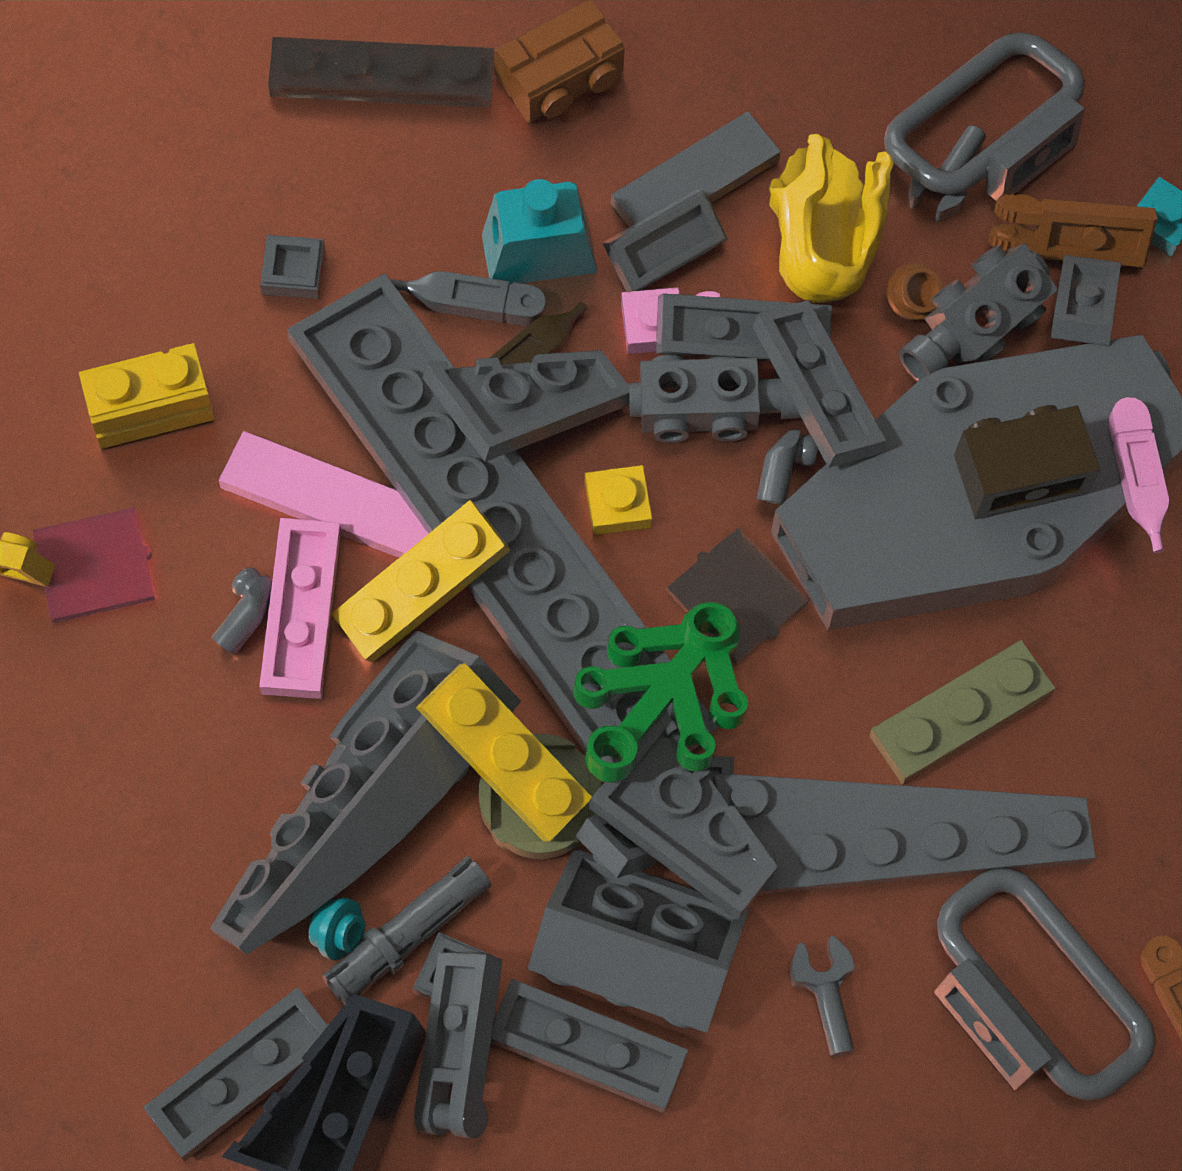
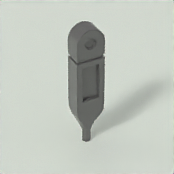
[391,271,546,326]

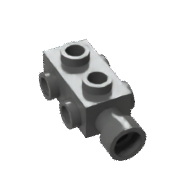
[899,243,1058,381]
[629,354,801,443]

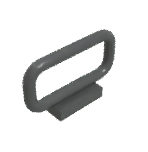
[883,32,1085,200]
[934,868,1156,1100]

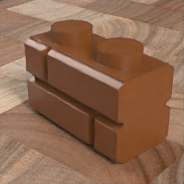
[494,0,625,122]

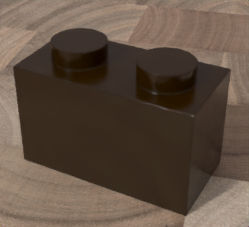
[954,405,1101,519]

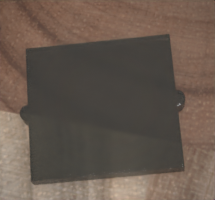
[666,527,809,665]

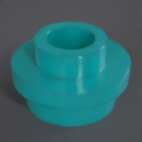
[309,898,365,961]

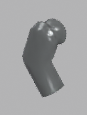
[211,567,272,655]

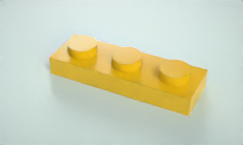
[331,500,511,663]
[416,663,592,842]

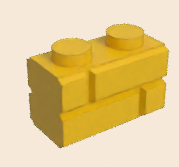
[79,343,215,449]

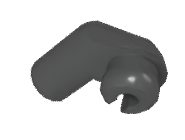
[756,430,818,505]

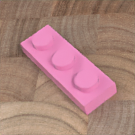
[259,518,341,699]

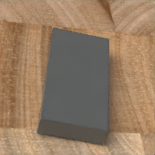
[602,189,728,292]

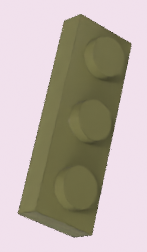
[869,640,1055,785]

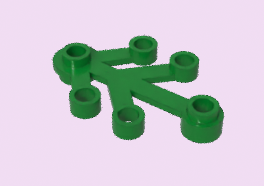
[573,602,748,783]

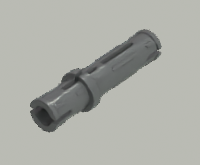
[322,856,492,1005]

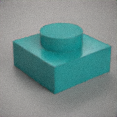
[1137,177,1182,257]

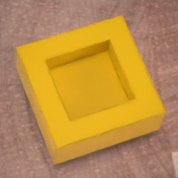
[584,465,652,535]
[0,532,55,587]

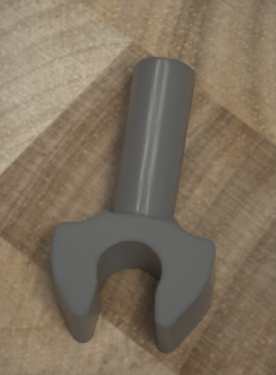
[909,125,986,222]
[789,936,855,1057]

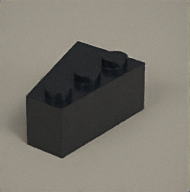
[222,994,426,1171]

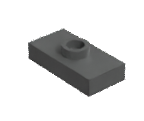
[1051,255,1121,346]

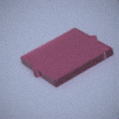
[33,507,156,623]

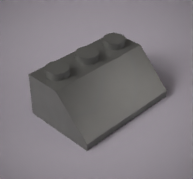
[527,848,749,1033]

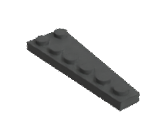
[713,774,1096,895]

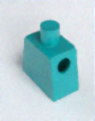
[482,179,597,284]

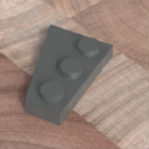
[422,350,630,462]
[588,710,778,921]

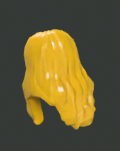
[769,133,894,303]

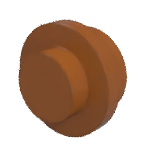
[887,263,943,321]

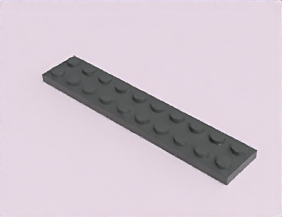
[287,273,719,763]

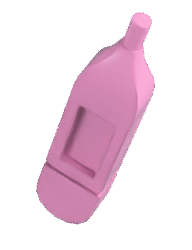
[1108,397,1169,553]

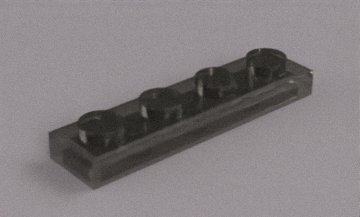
[268,37,494,108]

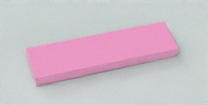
[219,431,428,558]

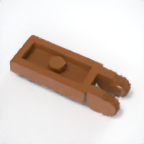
[988,193,1157,267]

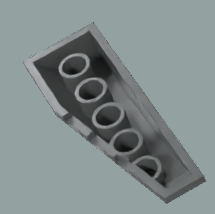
[210,630,521,955]

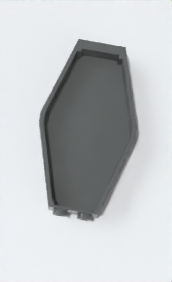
[771,335,1182,630]

